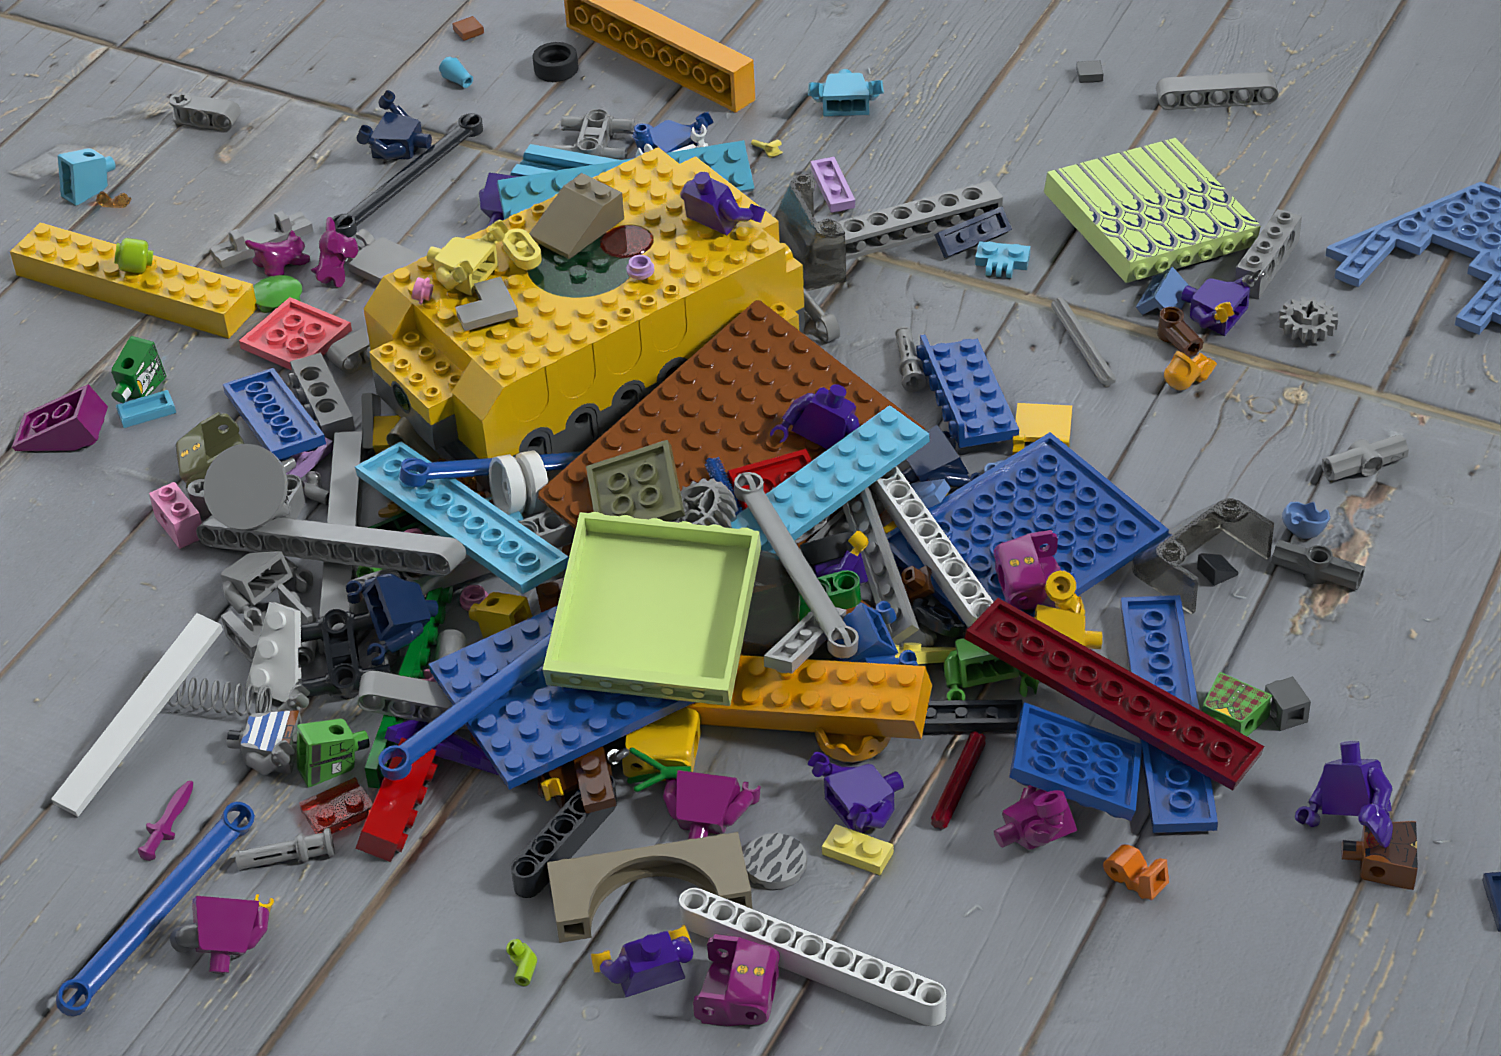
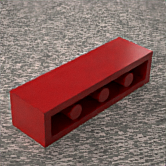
[355,738,437,862]

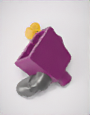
[170,894,274,973]

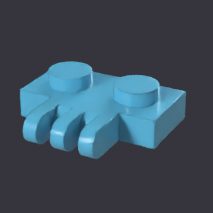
[975,241,1031,278]

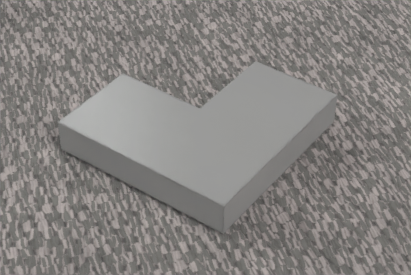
[455,277,518,331]
[361,393,381,450]

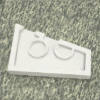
[245,602,301,702]

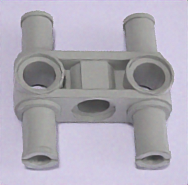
[552,108,636,160]

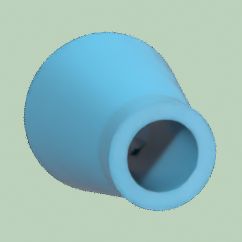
[439,57,473,88]

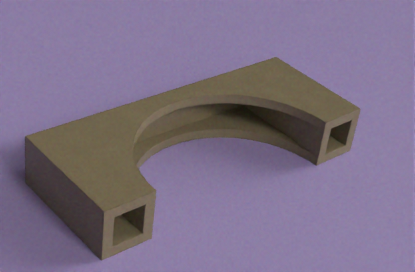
[547,832,752,943]

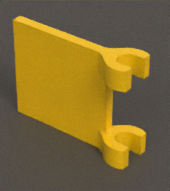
[1012,403,1073,455]

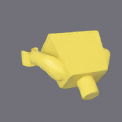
[427,220,509,296]

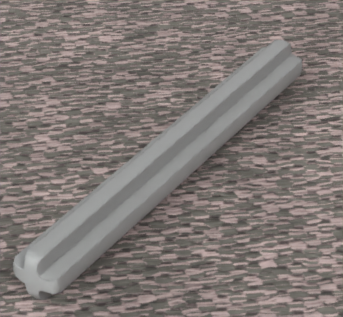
[1051,297,1116,387]

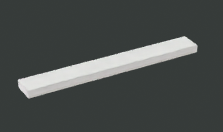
[51,613,223,817]

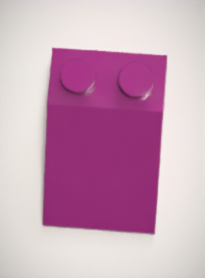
[12,384,108,451]

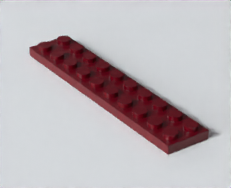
[964,598,1265,791]

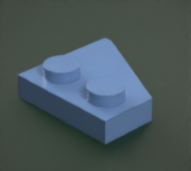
[910,479,951,509]

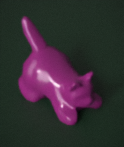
[311,217,359,288]
[245,230,310,277]

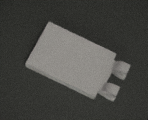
[344,229,425,285]

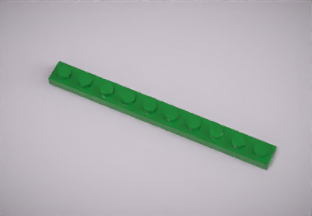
[364,585,453,789]

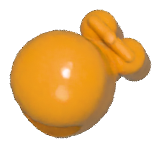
[1164,351,1217,391]

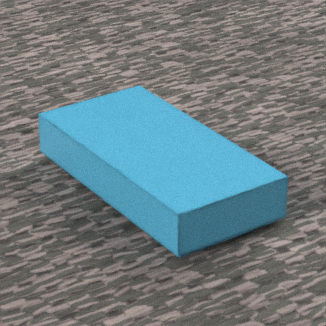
[116,390,176,428]

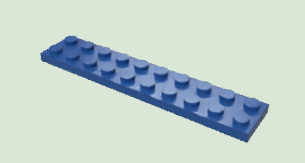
[1120,595,1218,833]

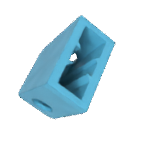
[58,148,116,206]

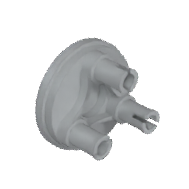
[203,444,291,530]

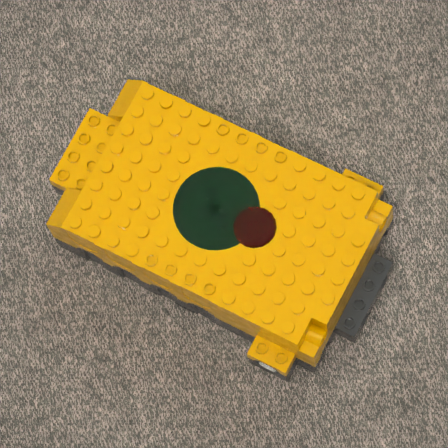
[364,147,805,494]

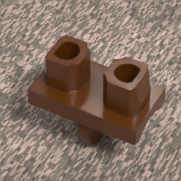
[901,565,935,605]

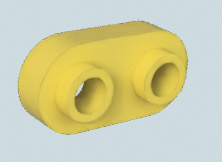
[502,229,542,270]

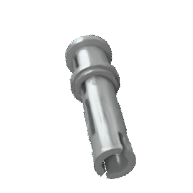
[895,326,926,392]
[235,828,335,871]

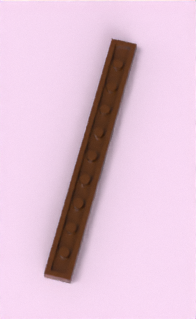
[536,578,617,813]

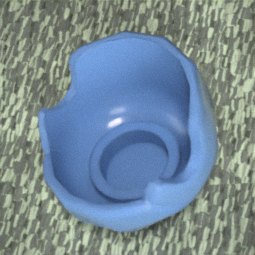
[1282,502,1331,539]

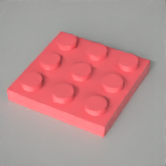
[239,297,352,370]

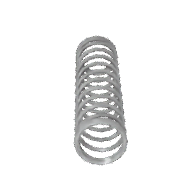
[139,671,272,716]

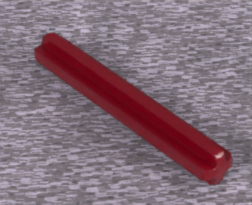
[931,732,986,830]

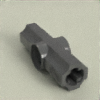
[1271,540,1365,590]

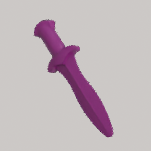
[138,780,193,861]

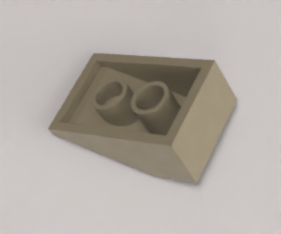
[529,173,624,259]

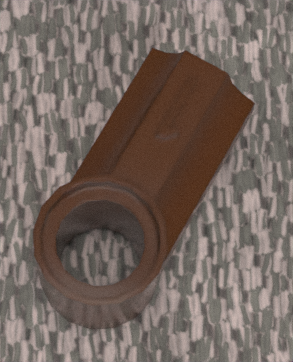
[1157,307,1204,358]

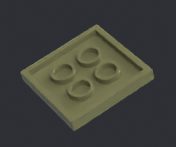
[586,440,685,522]

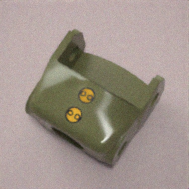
[176,412,245,488]

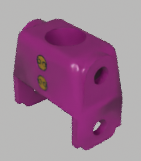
[993,530,1061,610]
[693,934,780,1026]

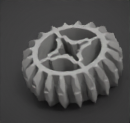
[668,478,738,528]

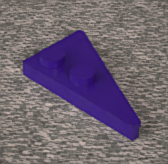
[385,720,499,775]

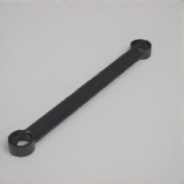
[332,113,483,238]

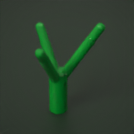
[627,747,692,792]

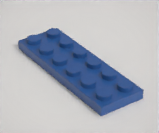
[223,368,326,461]

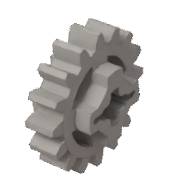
[1279,296,1339,343]

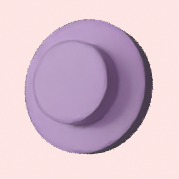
[626,255,654,280]

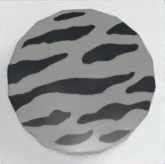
[743,833,807,890]

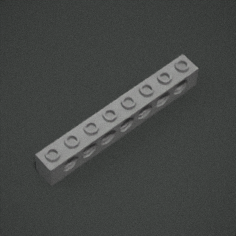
[801,181,1003,269]

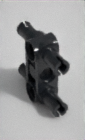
[299,609,392,699]

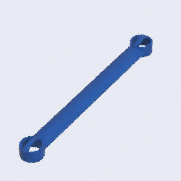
[399,451,584,487]
[378,632,551,780]
[56,802,255,1016]

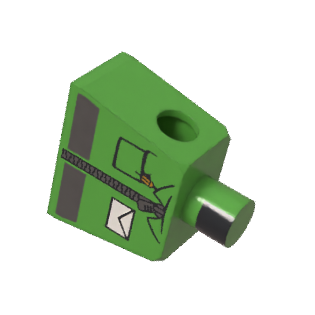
[297,719,370,788]

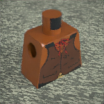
[1341,821,1418,890]

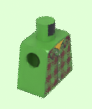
[1202,672,1272,736]

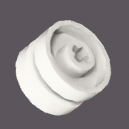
[489,450,549,515]

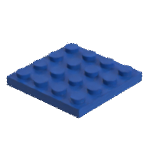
[1009,702,1142,821]

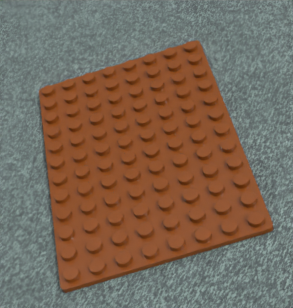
[538,300,925,587]

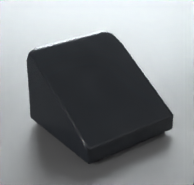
[1197,553,1238,586]

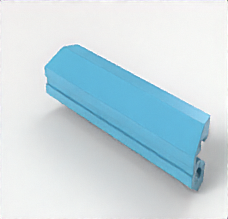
[510,144,619,177]

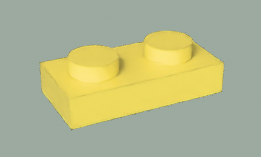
[822,824,894,875]

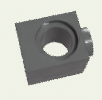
[1265,676,1311,731]

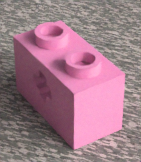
[149,482,202,549]

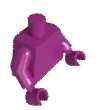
[663,770,761,839]

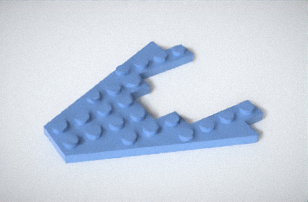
[1326,182,1501,335]

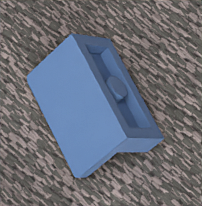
[1136,267,1189,315]

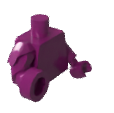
[994,785,1077,850]

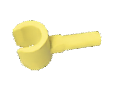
[751,139,783,158]

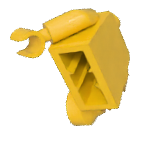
[1028,571,1102,677]

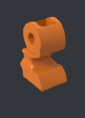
[1103,844,1169,900]

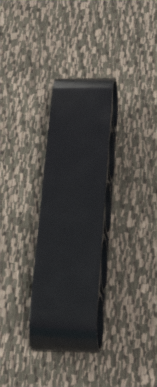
[511,775,617,898]

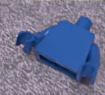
[829,601,918,666]

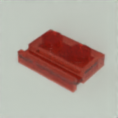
[299,777,373,834]

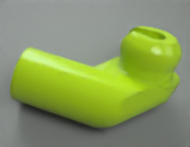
[506,939,537,986]

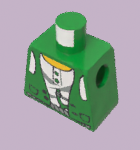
[111,336,167,403]

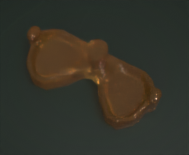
[96,191,132,208]

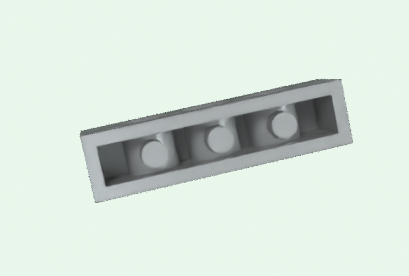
[1235,209,1302,299]
[288,353,355,444]

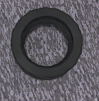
[532,42,579,82]
[800,531,854,567]

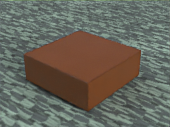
[452,16,484,41]

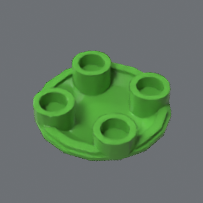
[253,275,302,313]

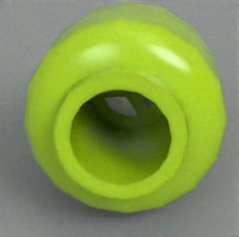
[114,238,154,273]

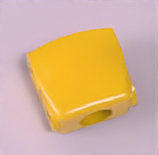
[622,707,701,781]

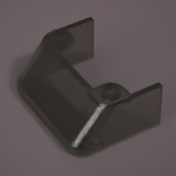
[1132,498,1274,614]

